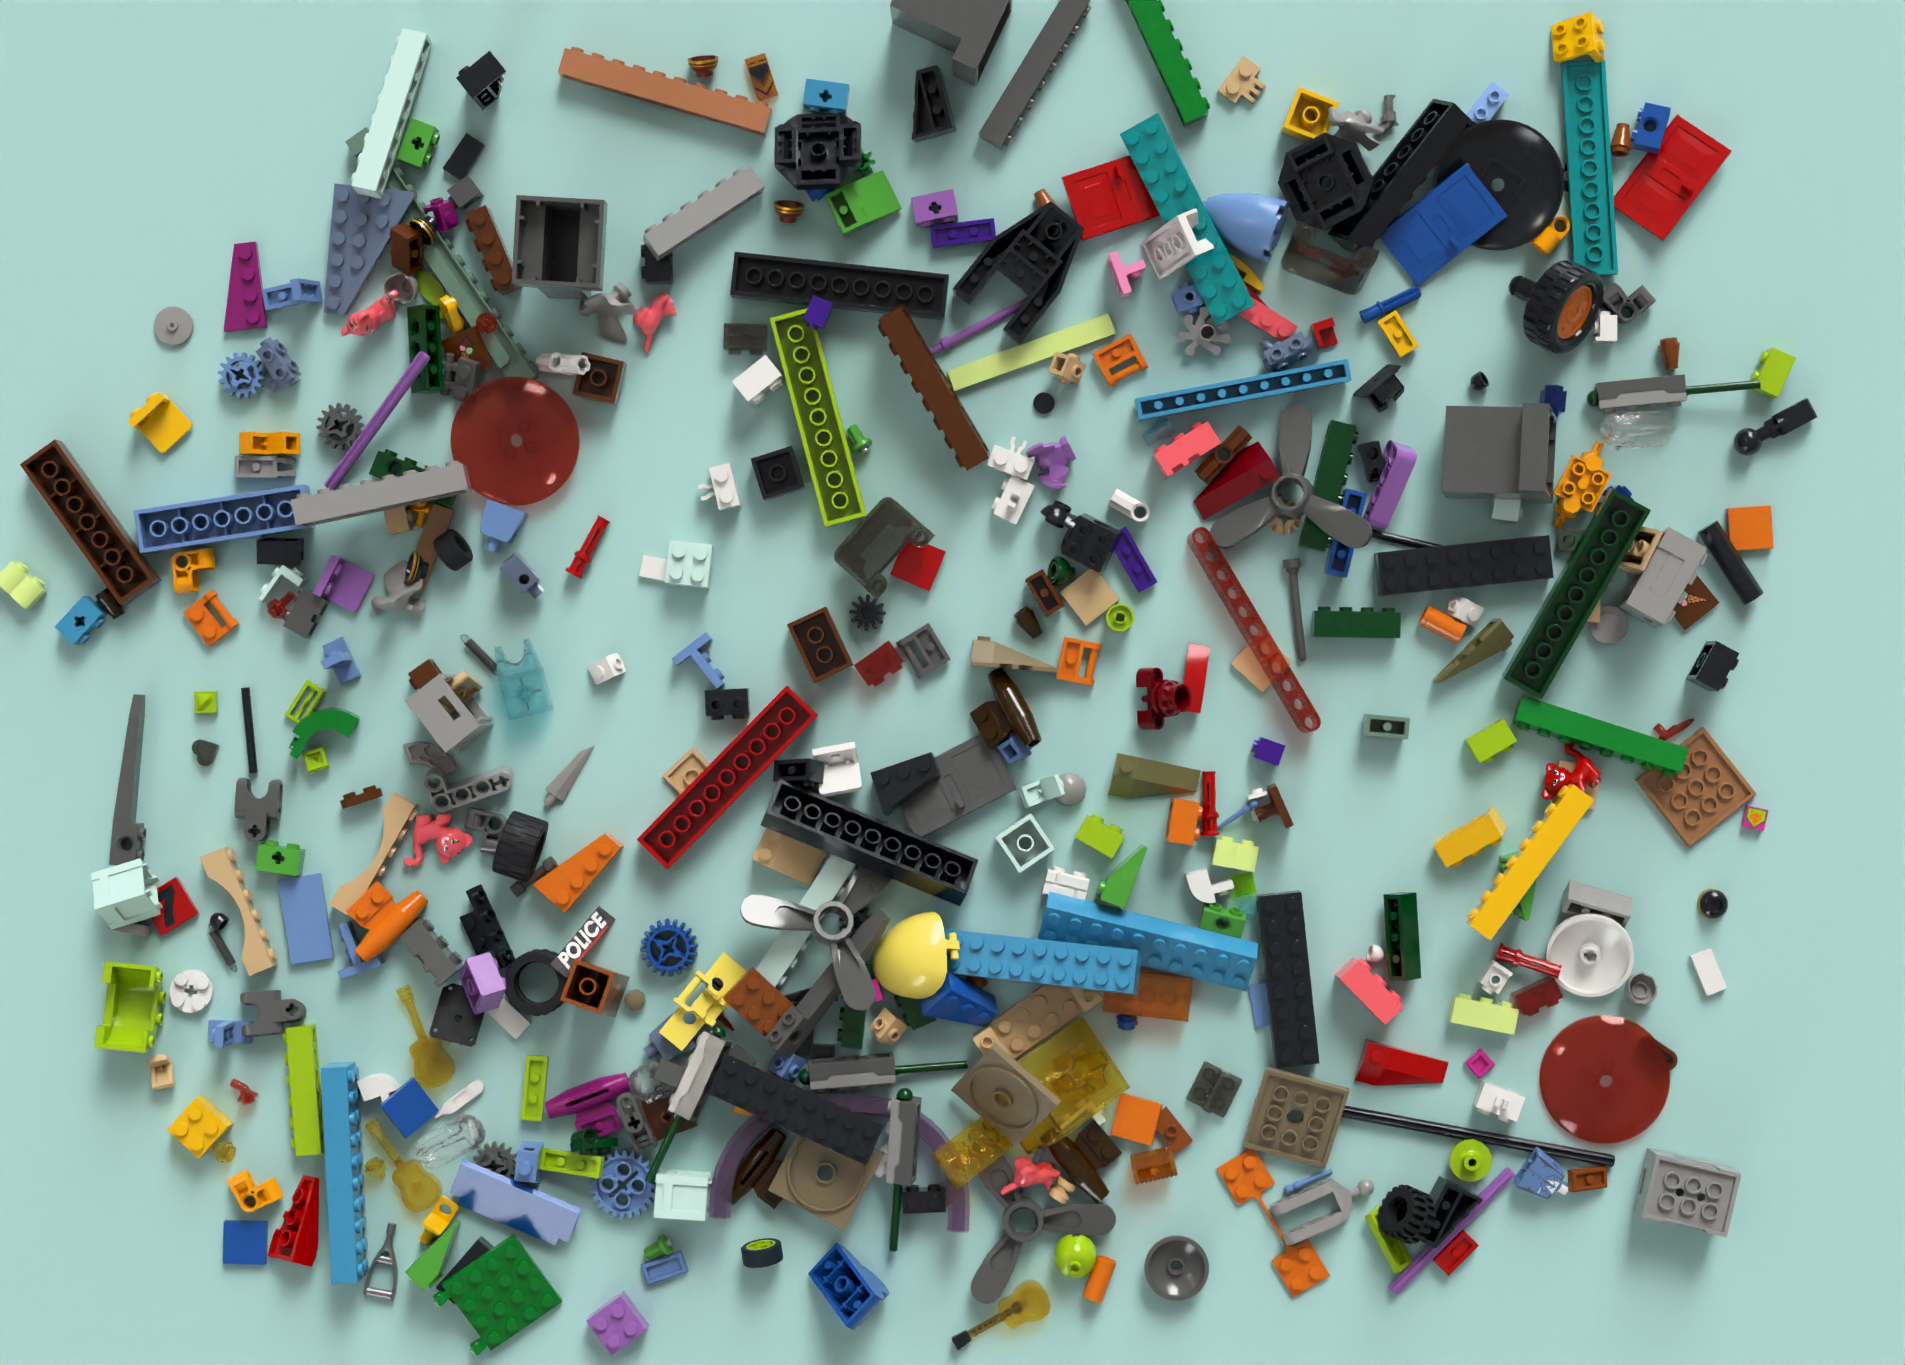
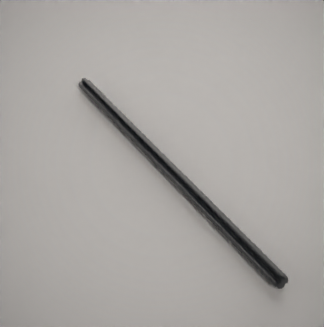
[1342,1106,1615,1167]

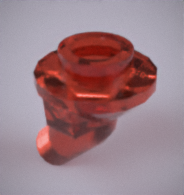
[476,312,498,334]
[267,591,295,619]
[230,1078,259,1105]

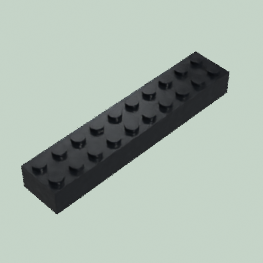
[730,252,949,320]
[761,779,978,906]

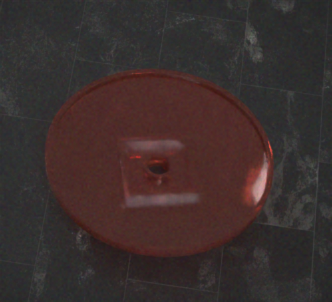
[450,376,580,505]
[1539,1015,1670,1144]

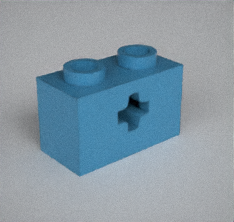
[803,78,850,114]
[55,596,108,645]

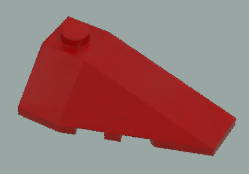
[1354,1039,1449,1086]
[267,1175,319,1267]

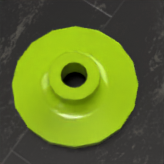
[1449,1139,1492,1182]

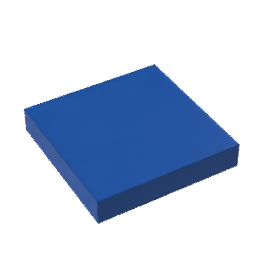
[379,1077,439,1139]
[223,1220,268,1265]

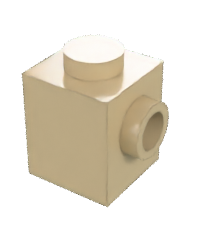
[384,506,414,535]

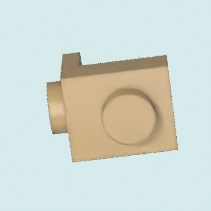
[146,1054,175,1090]

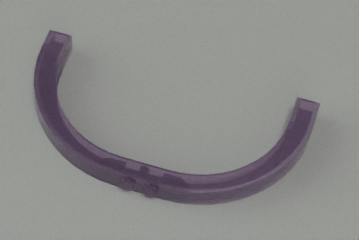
[709,1089,970,1233]

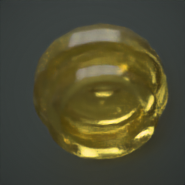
[213,1141,236,1163]
[365,1157,386,1179]

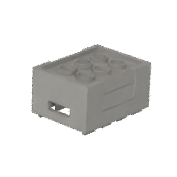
[1617,527,1709,628]
[405,674,494,753]
[1633,1148,1741,1237]

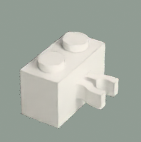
[987,436,1035,482]
[698,463,742,511]
[991,475,1035,525]
[1473,1080,1525,1123]

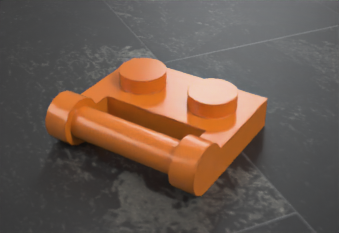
[1092,333,1148,388]
[183,589,240,647]
[1056,637,1102,686]

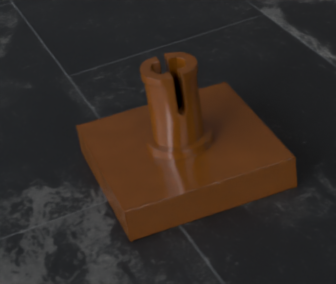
[1254,783,1294,829]
[642,1087,698,1141]

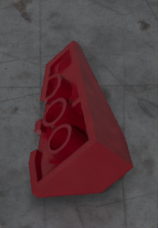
[1193,441,1280,520]

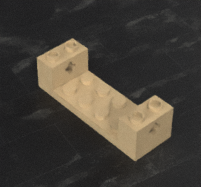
[972,985,1103,1060]

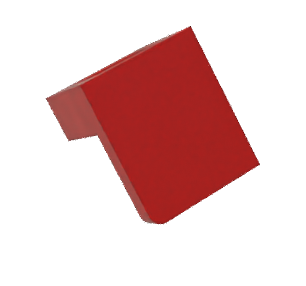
[1310,317,1338,351]

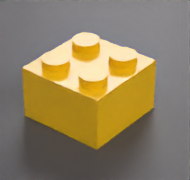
[1280,87,1339,142]
[167,1095,233,1159]

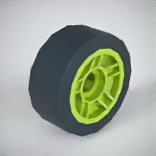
[741,1238,783,1268]

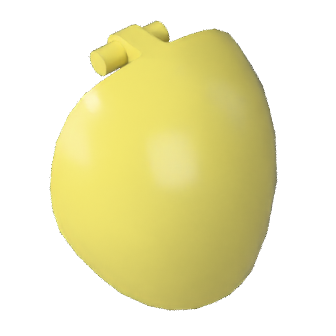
[871,912,960,999]

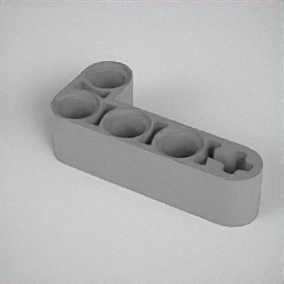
[424,766,514,812]

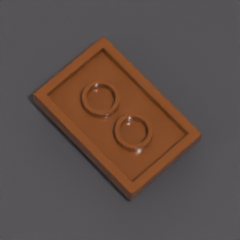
[722,966,796,1037]

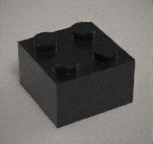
[751,446,806,501]
[1686,641,1739,691]

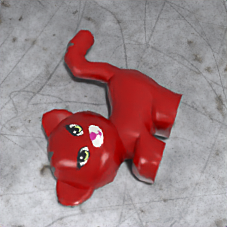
[1541,743,1601,800]

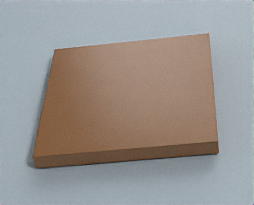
[1635,727,1757,848]

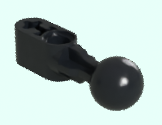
[1734,398,1818,456]

